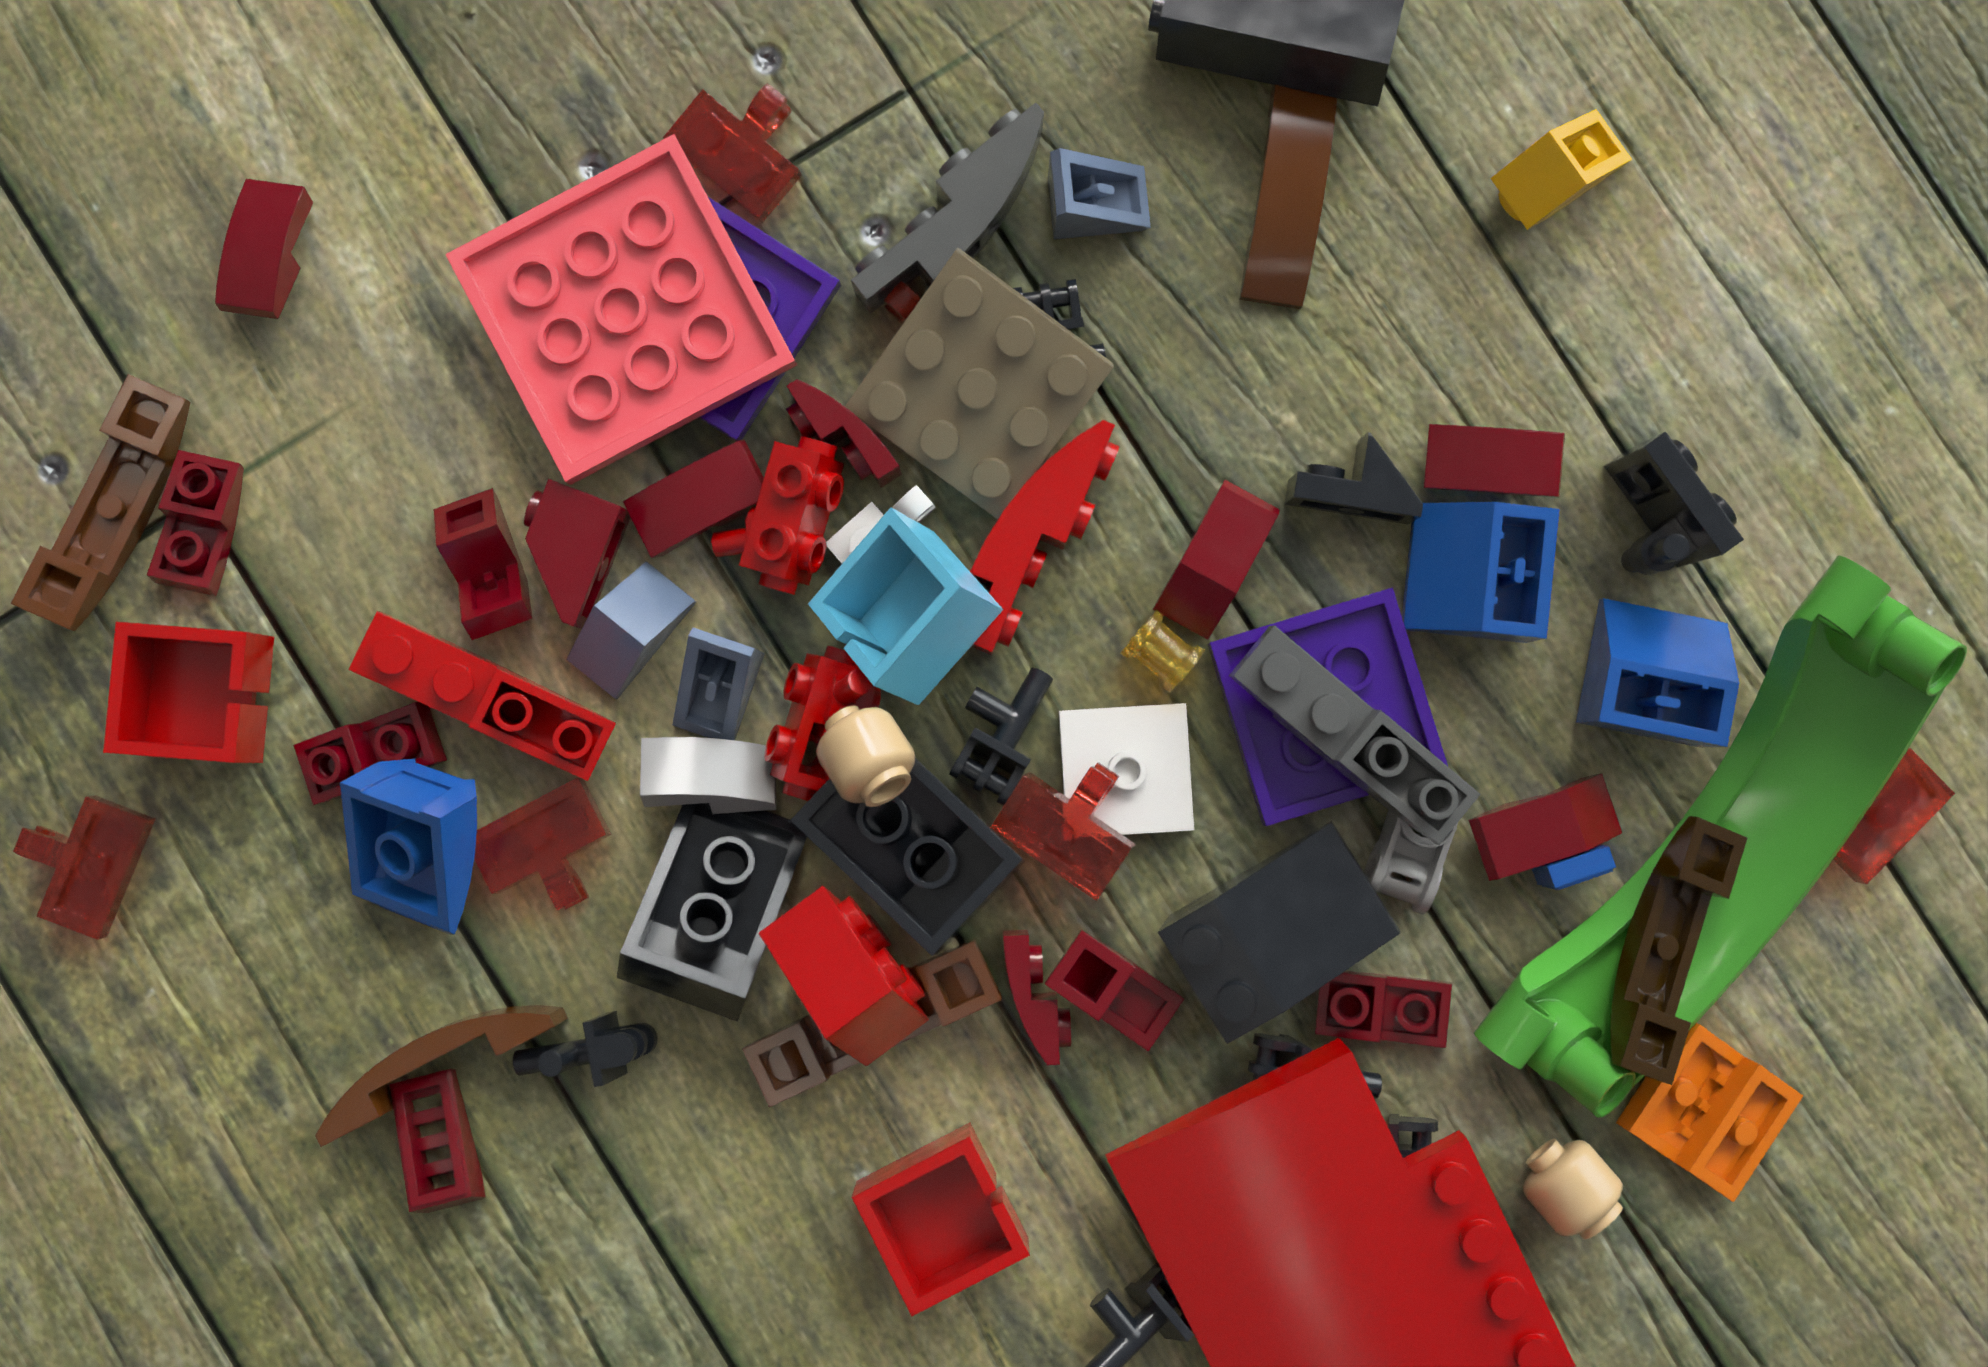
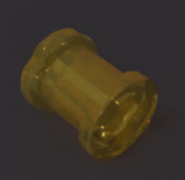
[1120,609,1205,693]

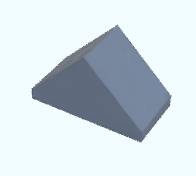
[1048,148,1151,239]
[566,561,697,699]
[672,628,765,740]

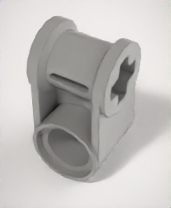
[1364,810,1458,915]

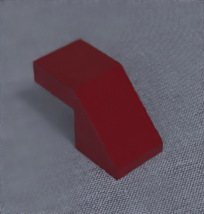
[1153,480,1280,640]
[433,488,533,641]
[1468,773,1622,881]
[1045,929,1184,1052]

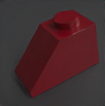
[524,479,631,629]

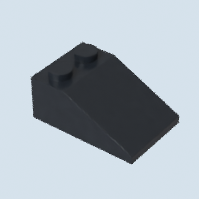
[790,758,1025,956]
[617,803,807,1022]
[1158,821,1400,1044]

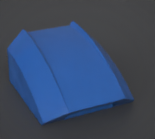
[340,758,477,935]

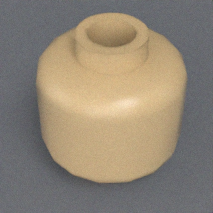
[816,706,915,807]
[1523,1138,1623,1240]

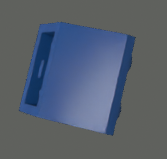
[1402,502,1560,643]
[1576,598,1739,748]

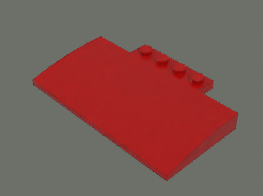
[1105,1038,1576,1367]

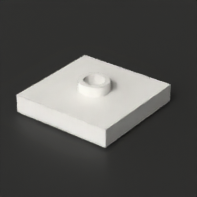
[1058,703,1194,838]

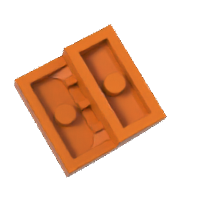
[1616,1023,1803,1202]

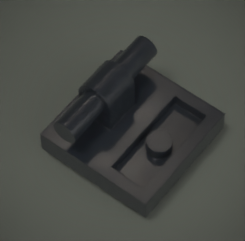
[1604,432,1744,575]

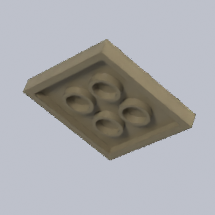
[845,248,1114,519]

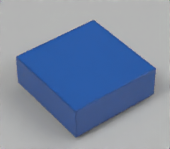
[1532,845,1616,890]

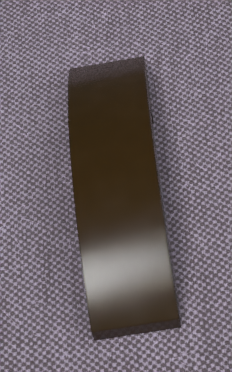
[1611,816,1748,1085]

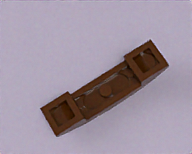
[1239,84,1337,309]
[11,374,191,632]
[742,939,1002,1108]
[315,1005,568,1147]

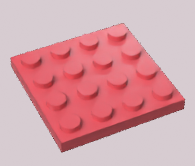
[445,134,797,485]

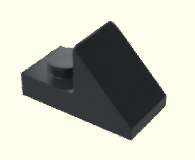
[1284,432,1423,525]

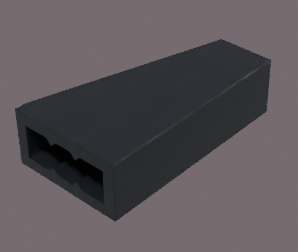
[1148,0,1405,107]

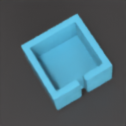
[808,507,1003,705]

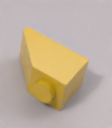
[1490,109,1632,230]

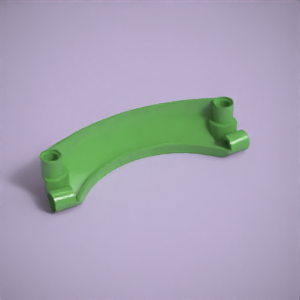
[1474,555,1967,1118]

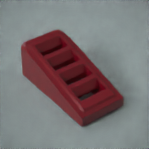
[390,1069,486,1213]

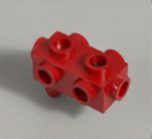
[711,436,844,595]
[764,645,881,801]

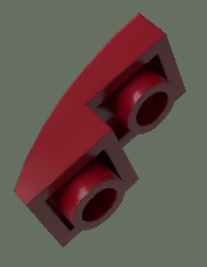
[215,179,313,319]
[786,379,902,488]
[1424,424,1565,497]
[623,440,764,558]
[147,450,244,596]
[293,702,447,805]
[1003,930,1071,1065]
[1315,971,1453,1048]

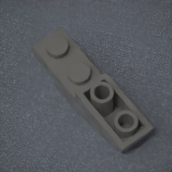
[851,103,1044,314]
[1229,626,1481,845]

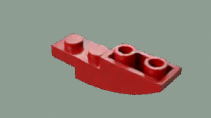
[970,420,1120,655]
[348,611,616,781]

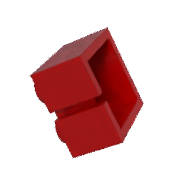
[103,622,274,763]
[758,886,929,1066]
[851,1123,1030,1317]

